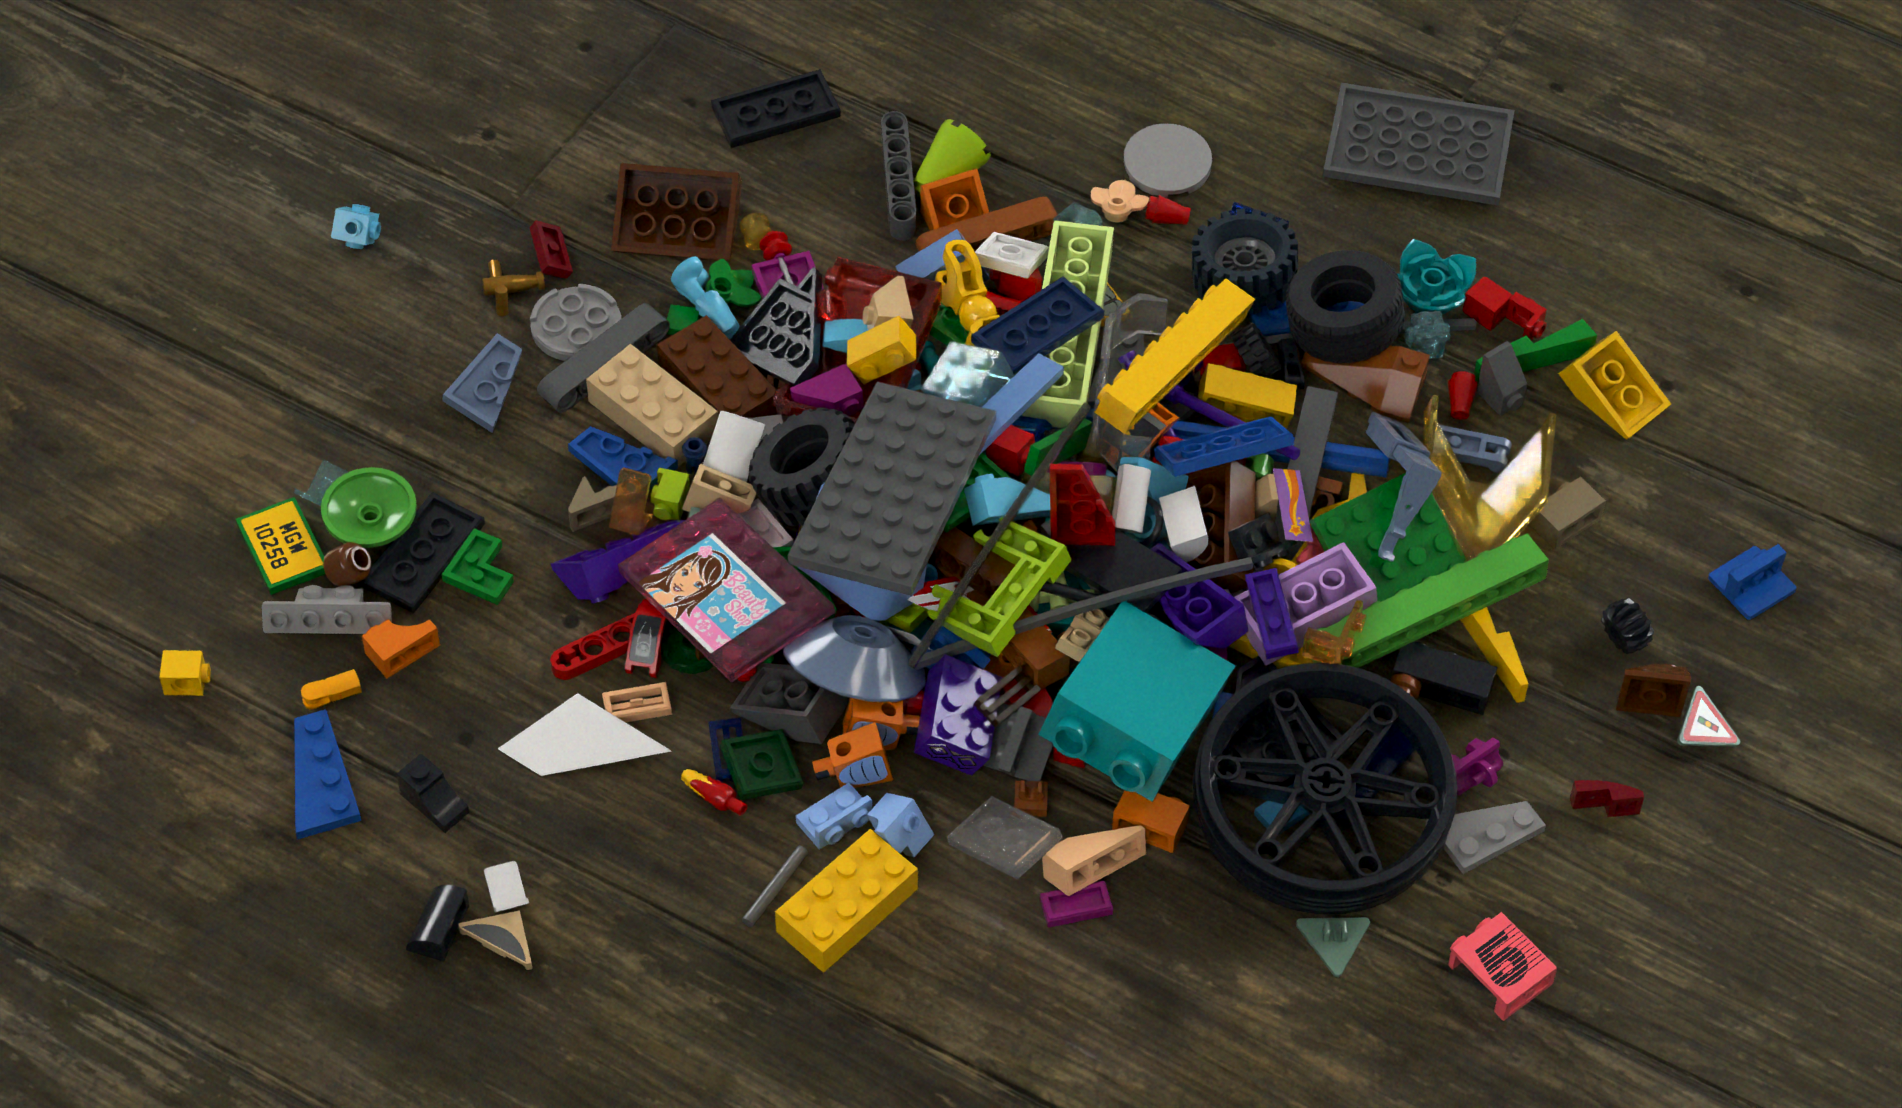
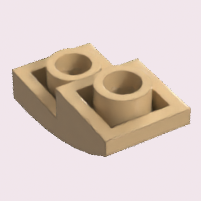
[1055,609,1110,662]

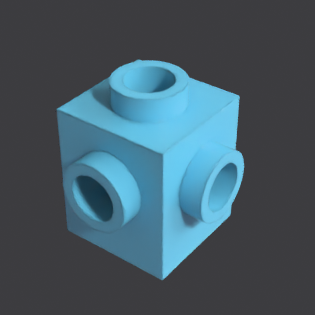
[331,204,381,249]

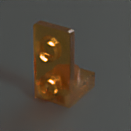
[609,467,653,536]
[1302,600,1366,664]

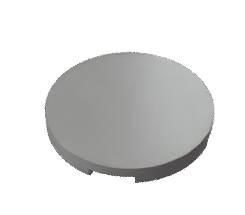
[1123,124,1212,197]
[530,284,622,361]

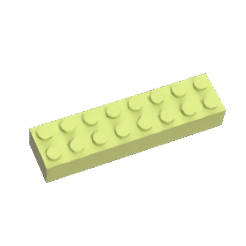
[1022,220,1114,428]

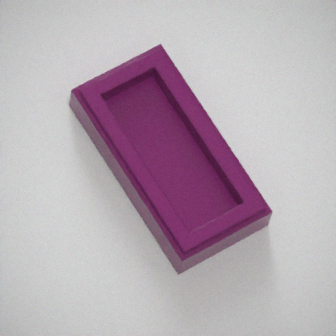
[1040,881,1113,928]

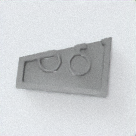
[1426,801,1546,874]

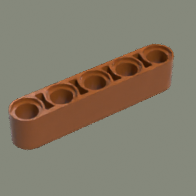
[915,197,1061,252]

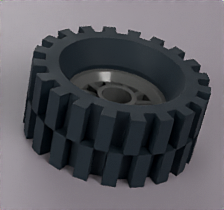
[1192,209,1298,314]

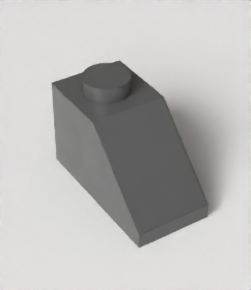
[1477,341,1527,416]

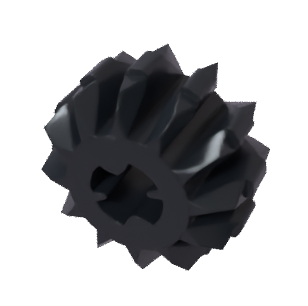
[1601,598,1654,654]

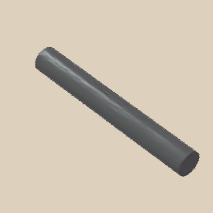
[742,845,808,927]

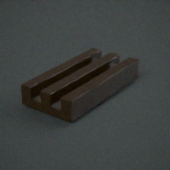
[973,665,1041,728]

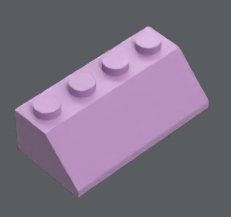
[1234,542,1377,665]

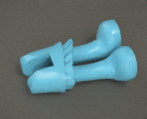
[671,256,740,340]

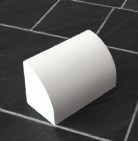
[703,411,765,482]
[1112,464,1151,534]
[1159,486,1208,562]

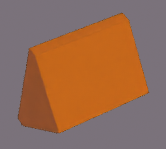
[920,168,989,231]

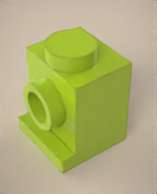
[651,468,690,520]

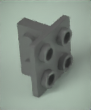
[983,704,1054,781]

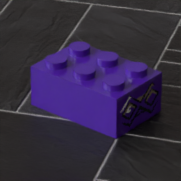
[914,654,1003,776]

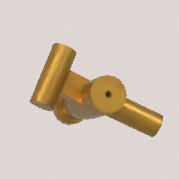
[482,260,545,316]

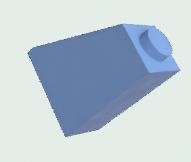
[895,229,990,301]

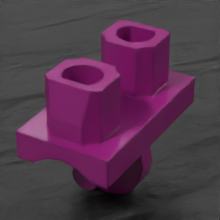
[1451,738,1503,795]

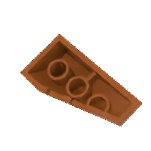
[1301,346,1430,423]

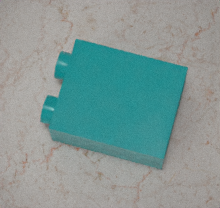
[1038,601,1235,802]

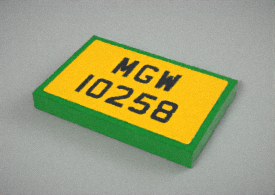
[236,497,325,595]

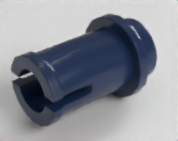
[682,437,707,475]

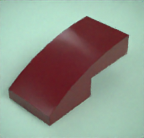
[1570,780,1644,817]

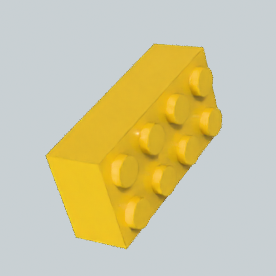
[775,829,918,973]

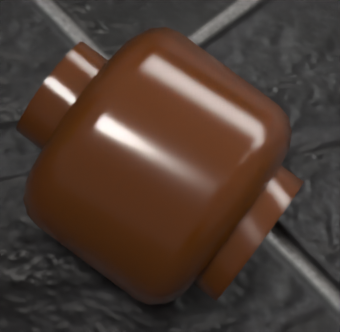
[323,542,371,587]

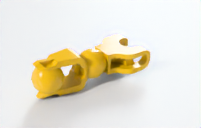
[934,240,1013,381]

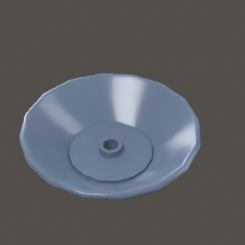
[783,615,926,702]

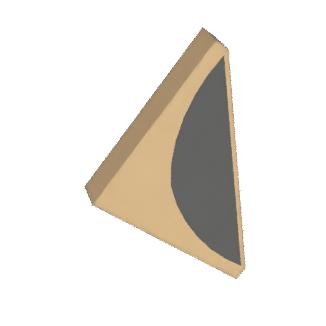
[458,910,532,970]

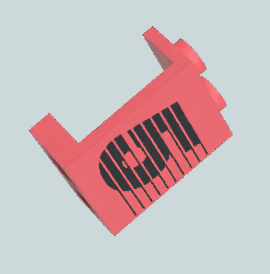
[1448,912,1557,1021]

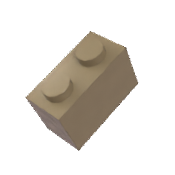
[1530,476,1606,549]

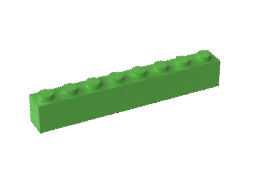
[1308,533,1549,668]

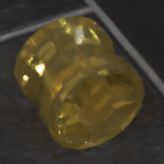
[740,213,772,250]

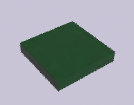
[720,729,804,800]

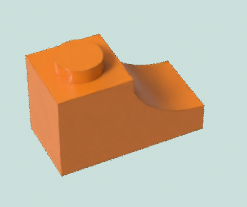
[362,619,440,679]

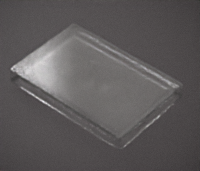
[947,796,1063,880]

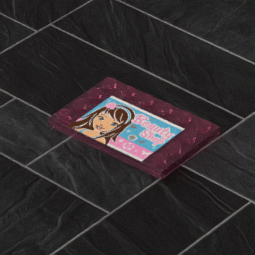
[618,498,835,682]

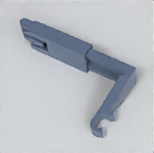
[1366,412,1442,562]

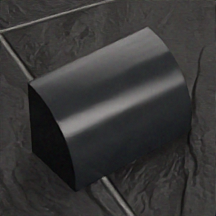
[406,885,469,962]

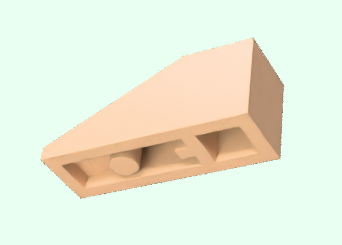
[1042,825,1146,896]

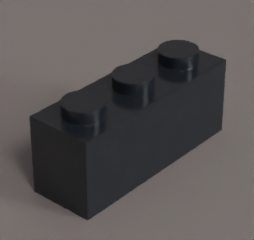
[1392,642,1497,715]

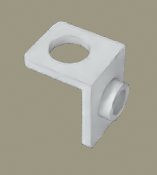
[484,861,529,913]

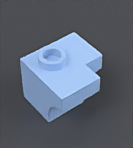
[867,793,934,857]

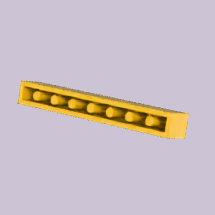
[1094,279,1255,434]

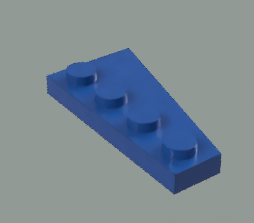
[294,709,361,840]

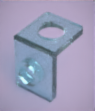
[293,460,348,506]

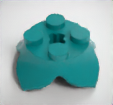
[1398,239,1476,318]

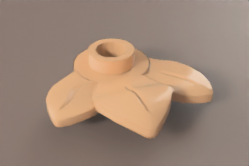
[1091,180,1149,222]

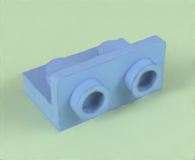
[796,782,872,850]

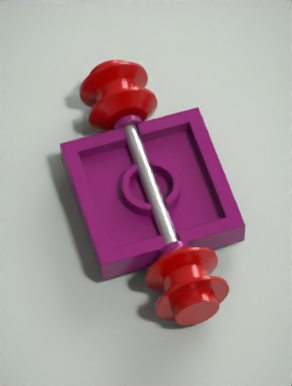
[752,231,827,305]

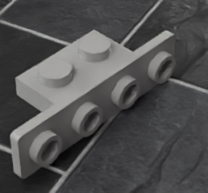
[262,585,392,634]

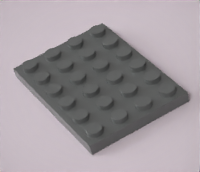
[1323,83,1515,205]

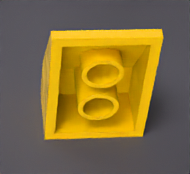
[1558,331,1671,440]

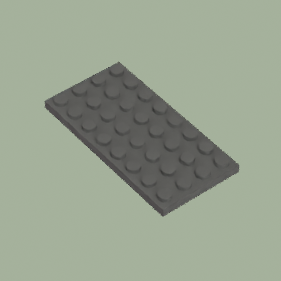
[788,382,996,596]

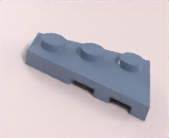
[442,333,522,433]

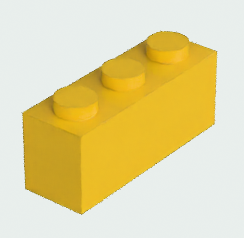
[1198,363,1297,429]

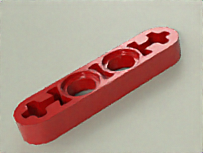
[550,612,636,680]

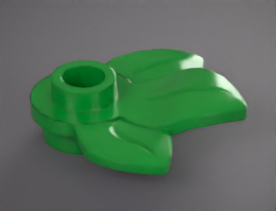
[705,258,762,307]

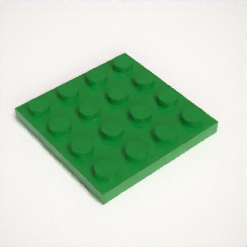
[1309,473,1467,602]

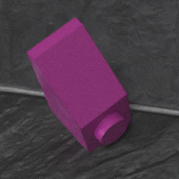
[790,364,864,416]

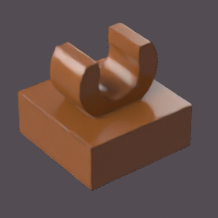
[1312,476,1344,506]
[1014,780,1048,817]

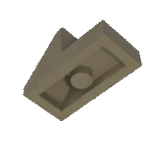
[568,476,630,532]

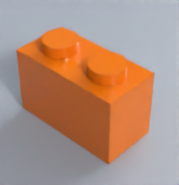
[1112,790,1190,853]

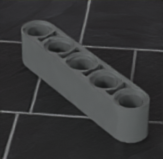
[881,111,916,241]
[537,303,670,413]

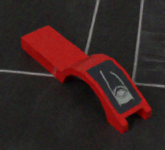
[625,544,689,678]

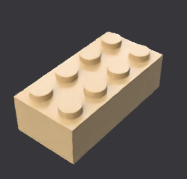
[586,344,718,467]

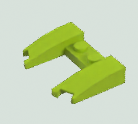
[927,517,1071,657]

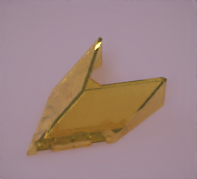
[1423,395,1556,563]

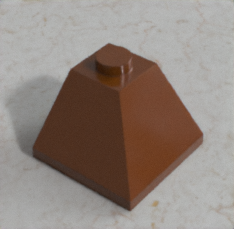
[1616,664,1691,717]

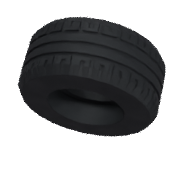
[1285,250,1405,363]

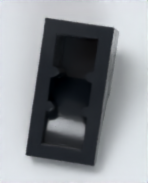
[396,754,469,833]

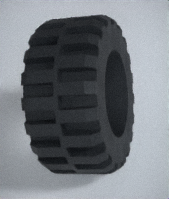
[749,408,855,527]

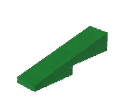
[1474,319,1597,383]

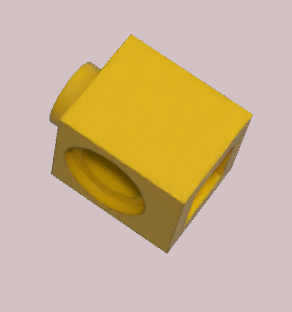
[159,650,211,696]

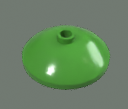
[321,467,417,548]

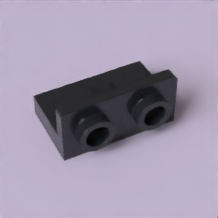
[1228,513,1297,569]

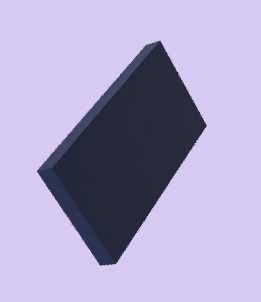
[971,277,1105,377]

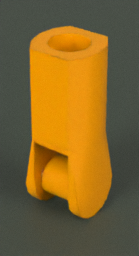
[301,669,362,710]

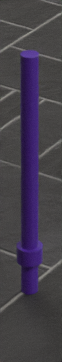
[1163,385,1300,460]

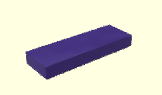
[1245,568,1299,659]

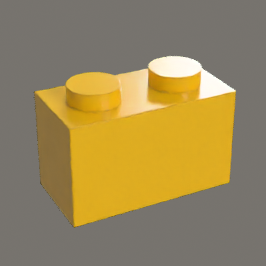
[847,316,916,385]

